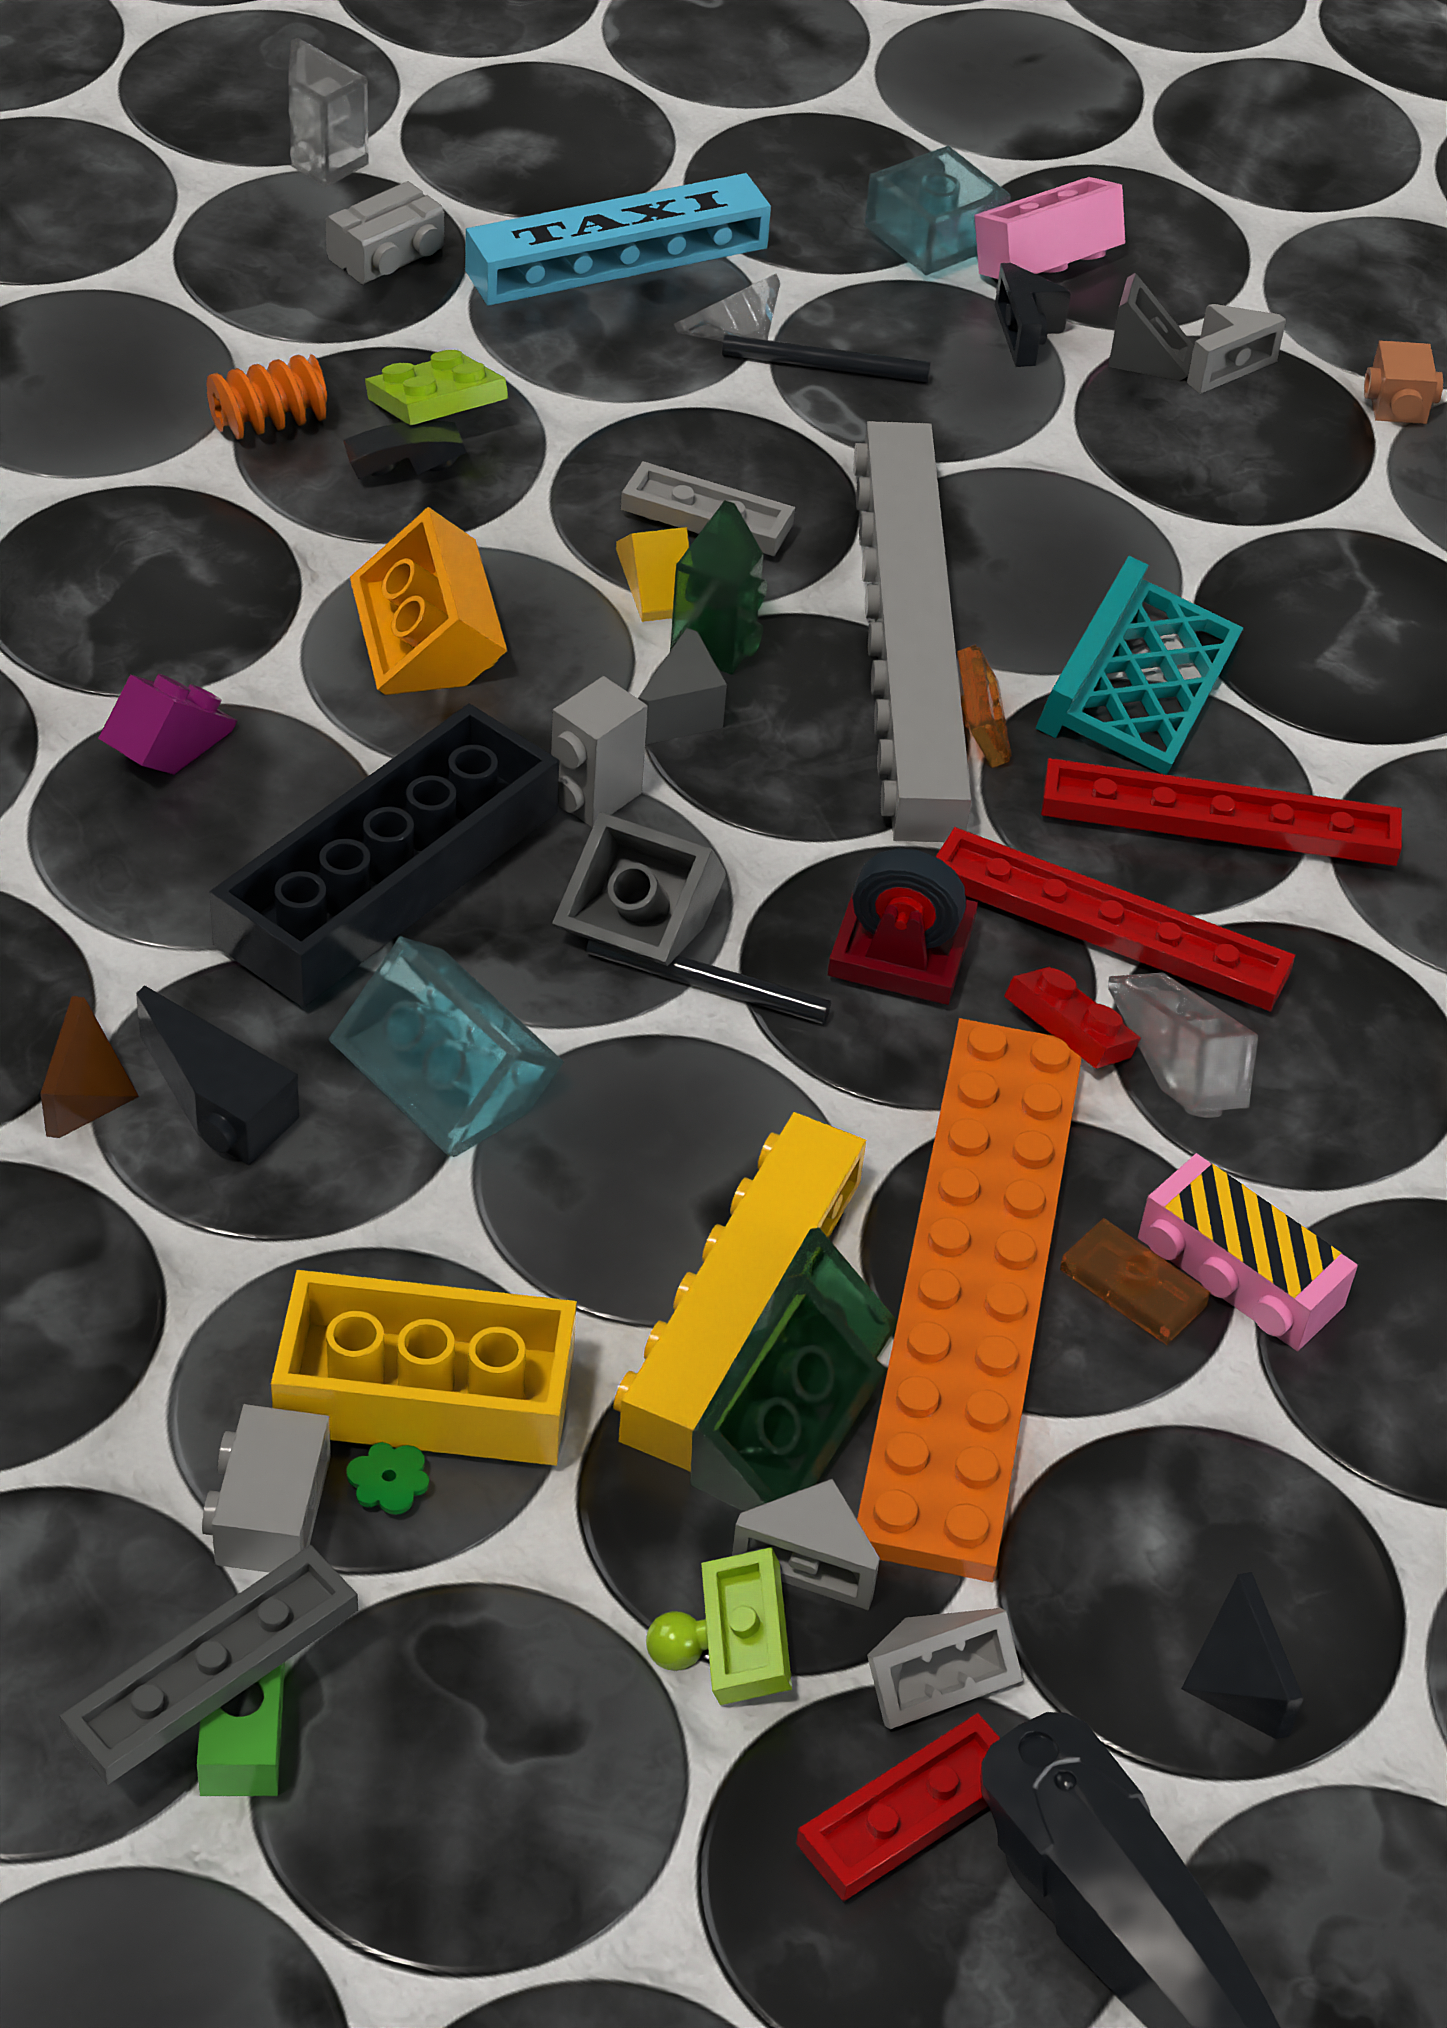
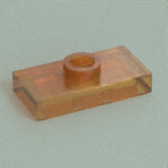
[957,644,1012,768]
[1060,1218,1210,1345]

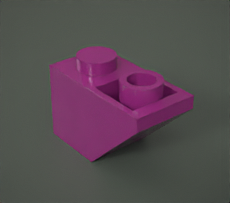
[98,674,238,774]

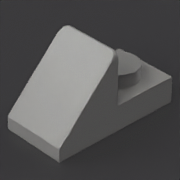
[1187,304,1286,394]

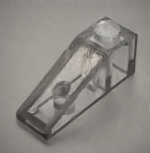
[1108,973,1258,1118]

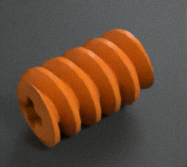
[206,354,327,440]

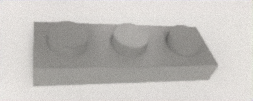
[621,461,795,556]

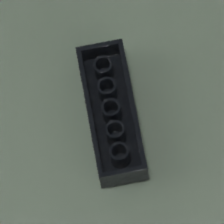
[209,703,560,1008]

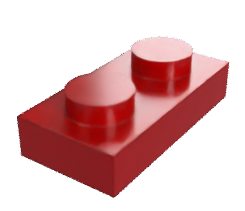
[1004,966,1141,1069]

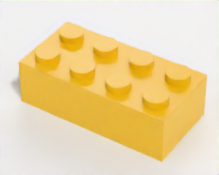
[271,1270,577,1466]

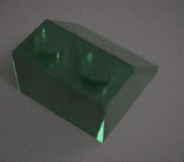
[670,500,767,675]

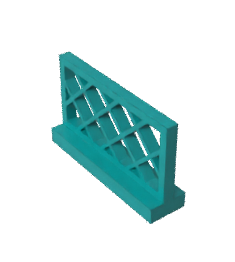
[1035,556,1243,775]

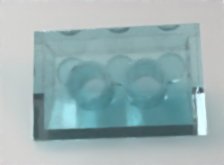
[328,936,564,1157]

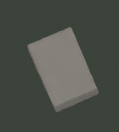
[732,1479,880,1610]

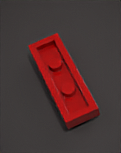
[796,1713,1000,1902]

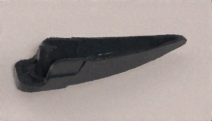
[980,1712,1280,2028]

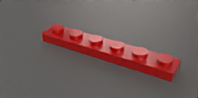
[1041,758,1402,866]
[936,827,1295,1012]

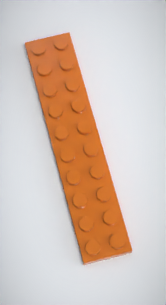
[857,1018,1082,1583]

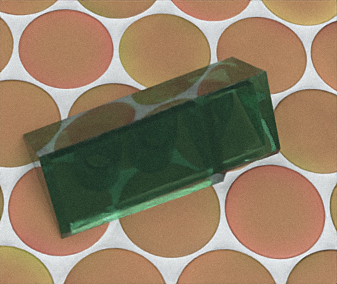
[690,1227,897,1512]

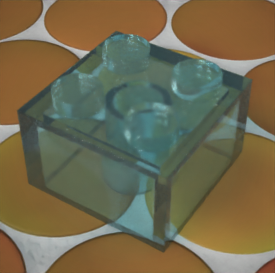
[865,145,1011,276]

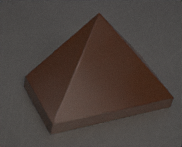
[40,996,139,1138]

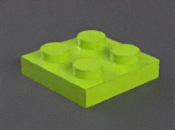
[365,350,508,426]

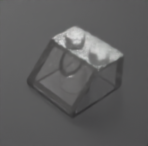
[288,38,369,187]

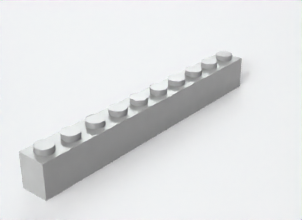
[853,421,971,842]

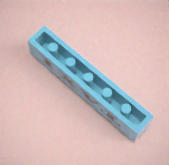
[465,173,771,306]

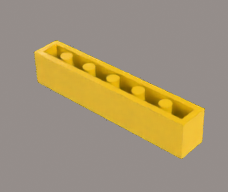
[613,1112,867,1474]

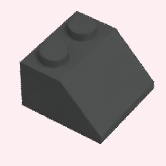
[552,812,726,966]

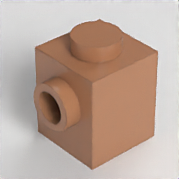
[1364,341,1443,424]

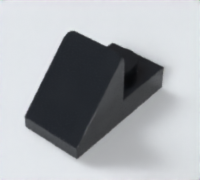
[995,263,1071,367]

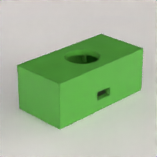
[197,1662,285,1796]

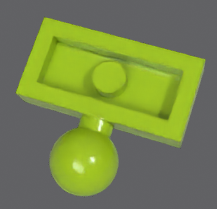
[646,1547,792,1705]

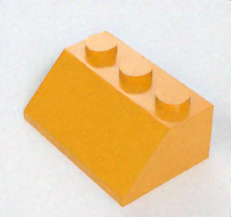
[350,507,507,695]

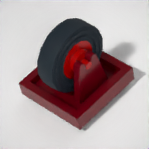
[827,848,978,1005]

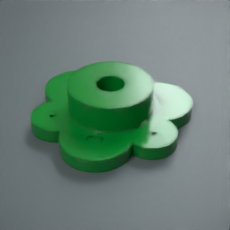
[347,1442,429,1515]

